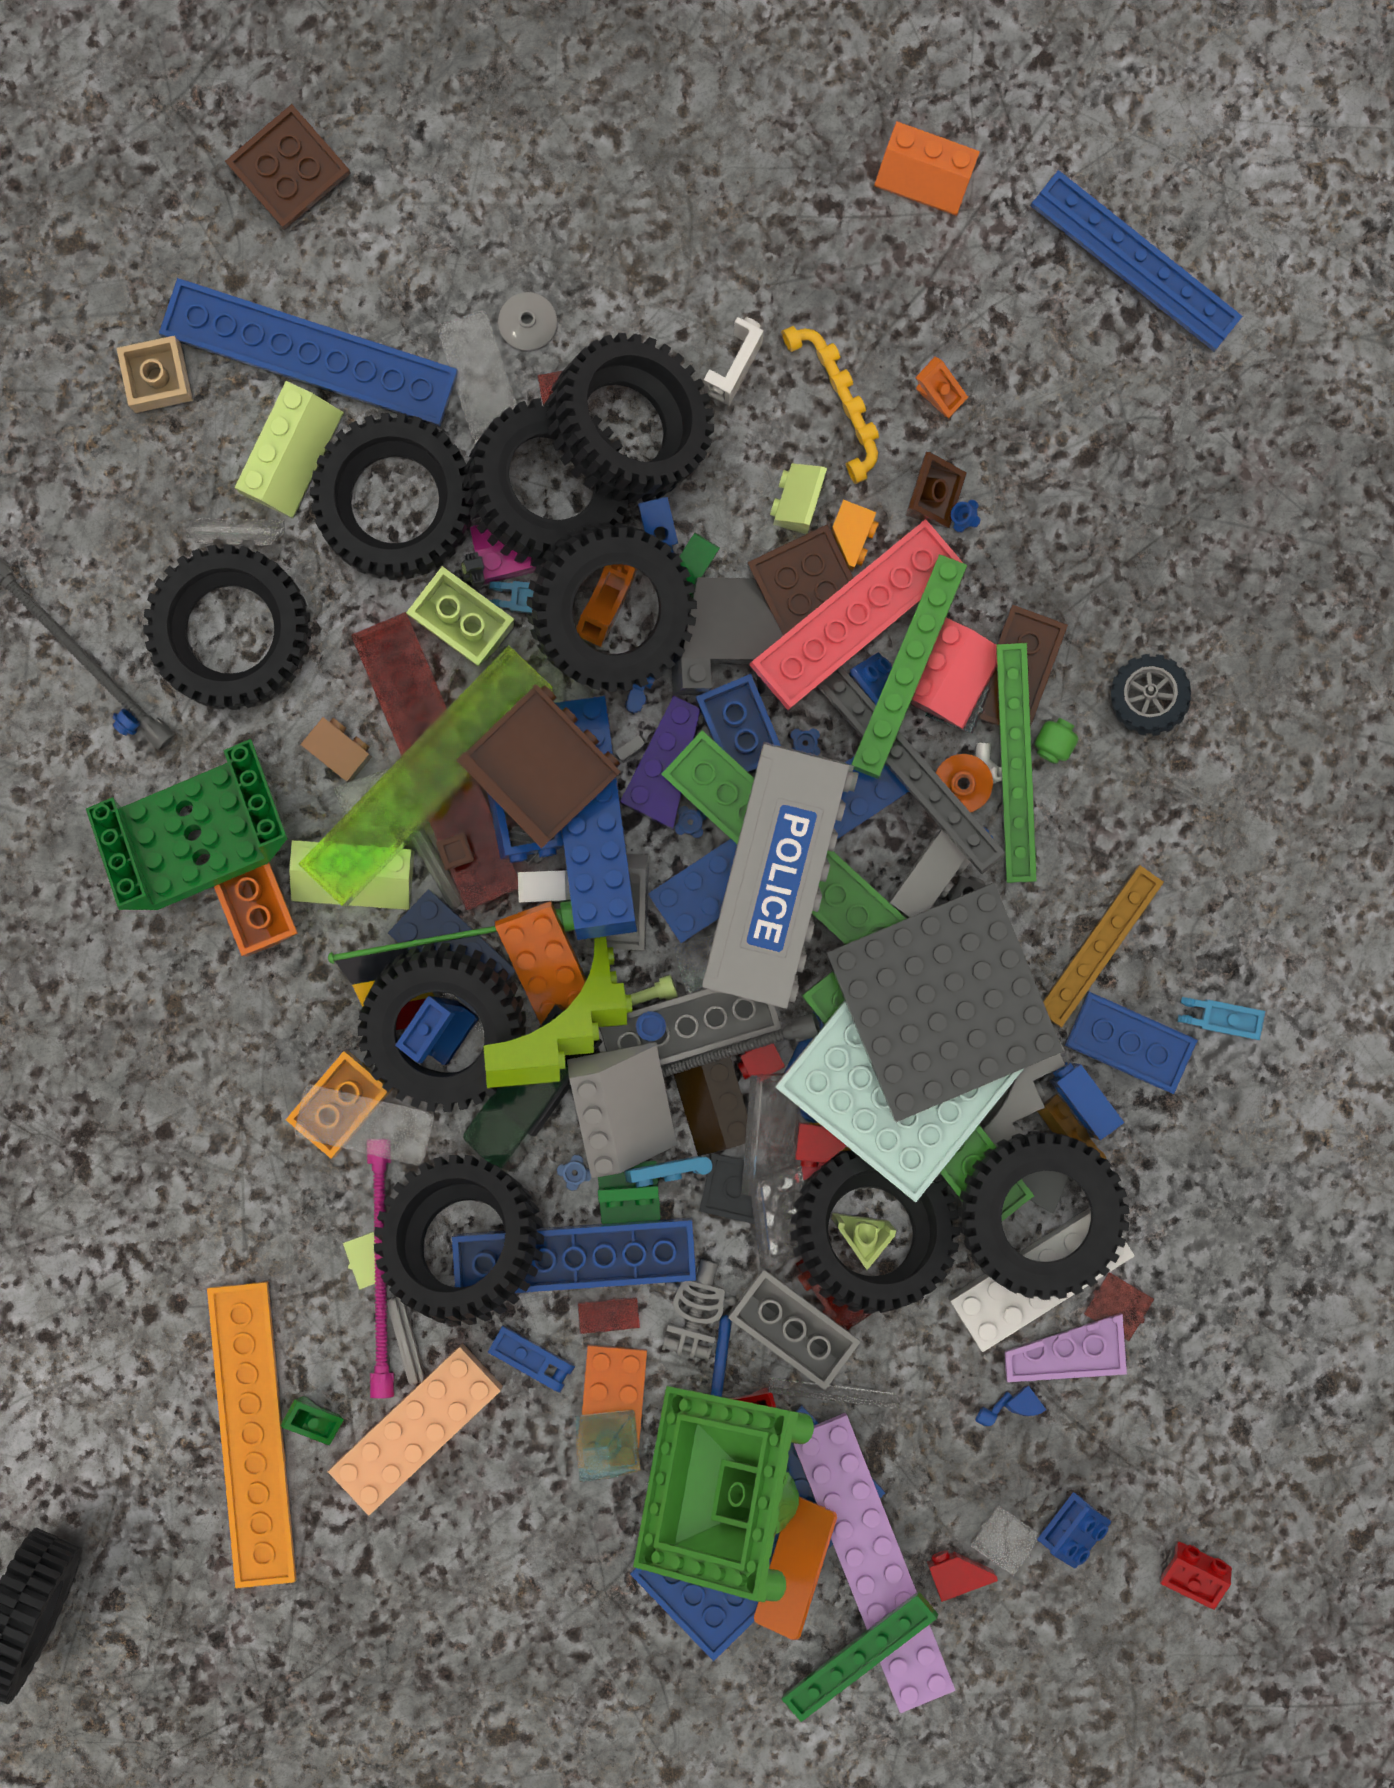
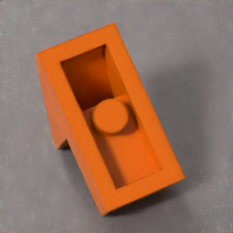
[915,356,968,419]

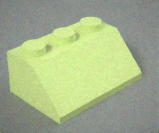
[406,566,514,667]

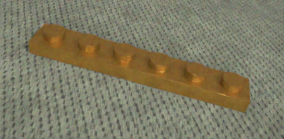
[1043,865,1164,1028]

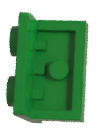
[598,1160,661,1224]

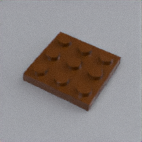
[225,104,351,230]
[747,524,853,636]

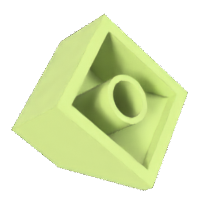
[770,463,827,534]

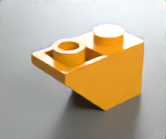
[831,499,879,572]

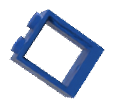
[487,793,564,863]
[1049,1062,1124,1141]

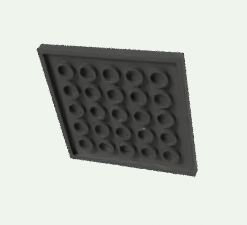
[825,883,1064,1122]

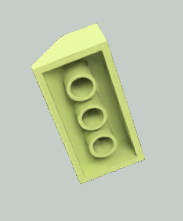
[235,381,344,519]
[289,840,415,910]

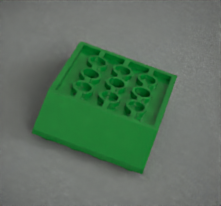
[86,739,288,910]

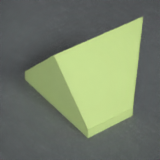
[831,1213,896,1270]

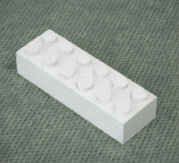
[947,1208,1135,1352]

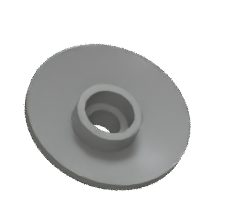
[498,292,557,351]

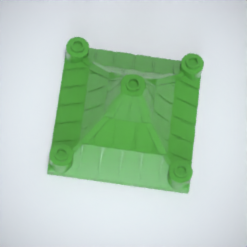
[633,1386,814,1602]

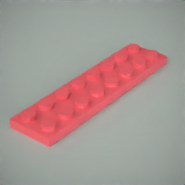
[749,519,963,710]

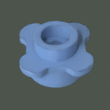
[557,1155,591,1191]

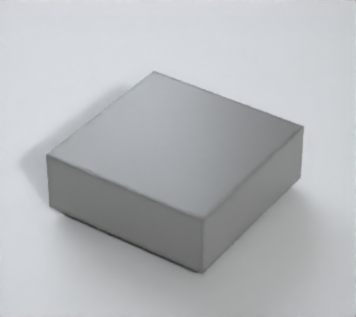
[615,735,645,763]

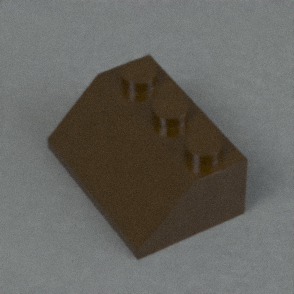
[673,1057,756,1156]

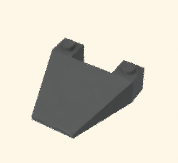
[672,577,783,696]

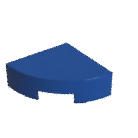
[1004,1386,1046,1416]

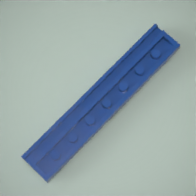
[1030,170,1243,352]

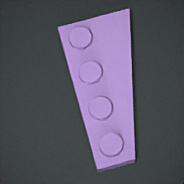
[1004,1313,1127,1382]

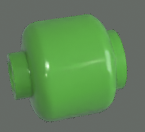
[1034,718,1079,764]

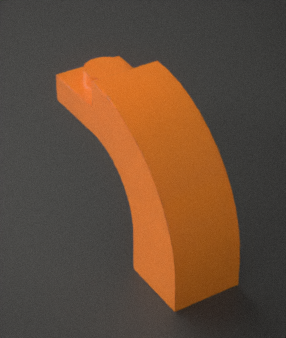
[576,564,638,647]

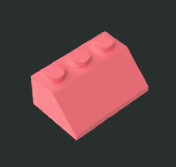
[911,618,997,729]

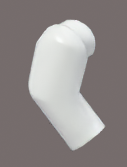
[975,743,1002,784]

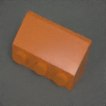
[874,121,980,216]
[214,862,298,957]

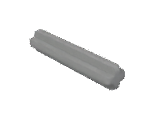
[409,828,465,909]
[387,1297,425,1384]

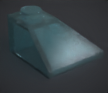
[575,1410,641,1482]

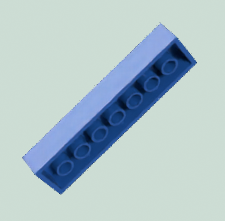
[555,696,637,940]
[452,1218,696,1293]

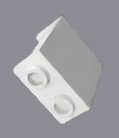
[703,317,764,406]

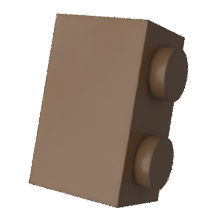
[300,717,372,784]

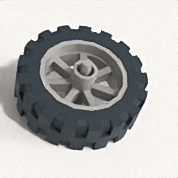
[1111,654,1191,736]

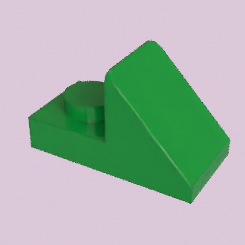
[280,1396,344,1446]

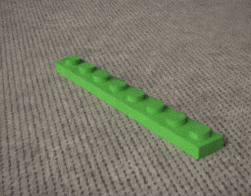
[851,554,967,779]
[996,643,1037,883]

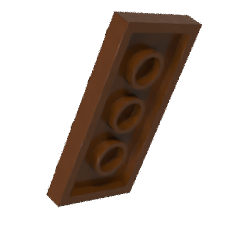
[971,604,1068,728]

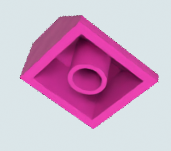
[470,525,536,585]

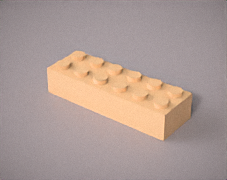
[328,1343,503,1516]

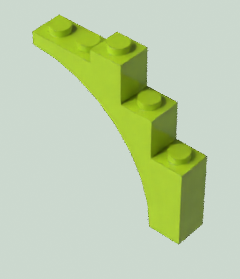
[483,936,632,1088]

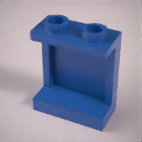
[395,996,478,1065]

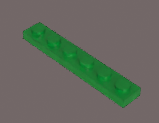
[782,1591,938,1722]

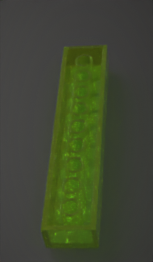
[298,645,554,907]

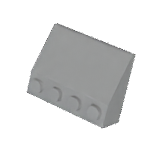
[567,1042,677,1179]

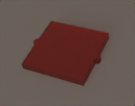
[1084,1272,1154,1341]

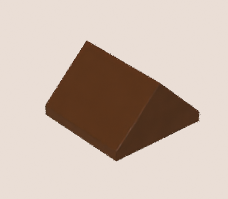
[906,452,967,528]

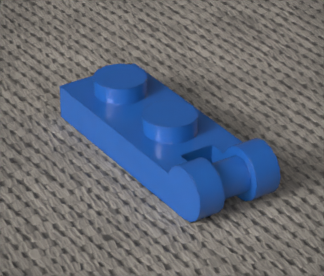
[488,1325,575,1393]

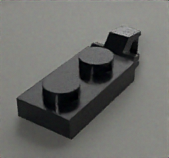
[459,552,485,592]

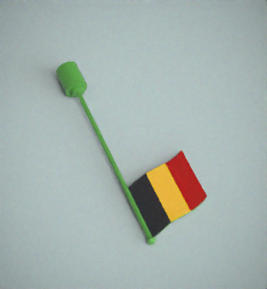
[328,900,575,1030]

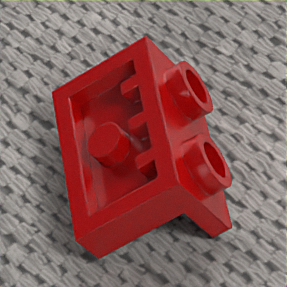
[1160,1541,1232,1610]

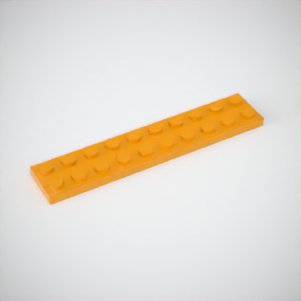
[207,1281,297,1588]

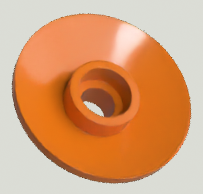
[936,754,993,812]

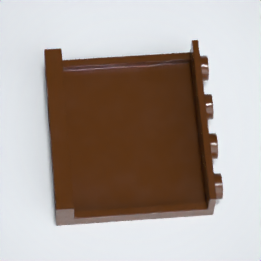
[456,684,621,849]

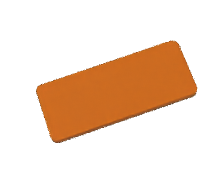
[754,1496,837,1640]

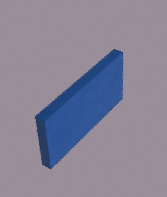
[1064,991,1198,1094]

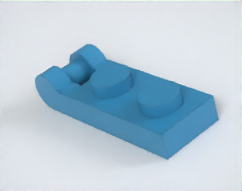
[624,1156,712,1187]

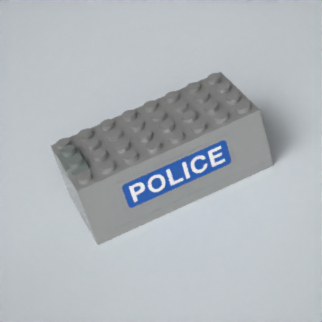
[702,742,859,1009]

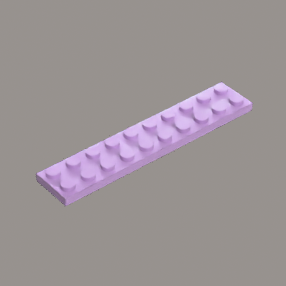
[793,1413,956,1713]

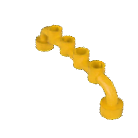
[781,326,879,484]

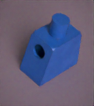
[637,497,678,553]

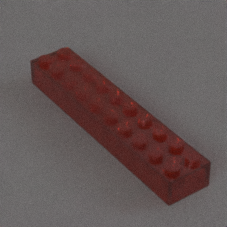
[351,612,518,911]

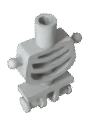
[662,1259,737,1362]

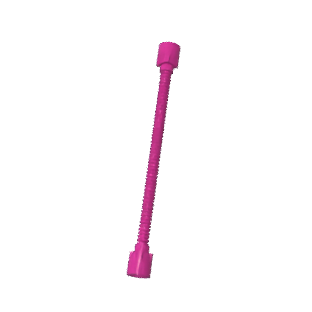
[367,1139,394,1398]

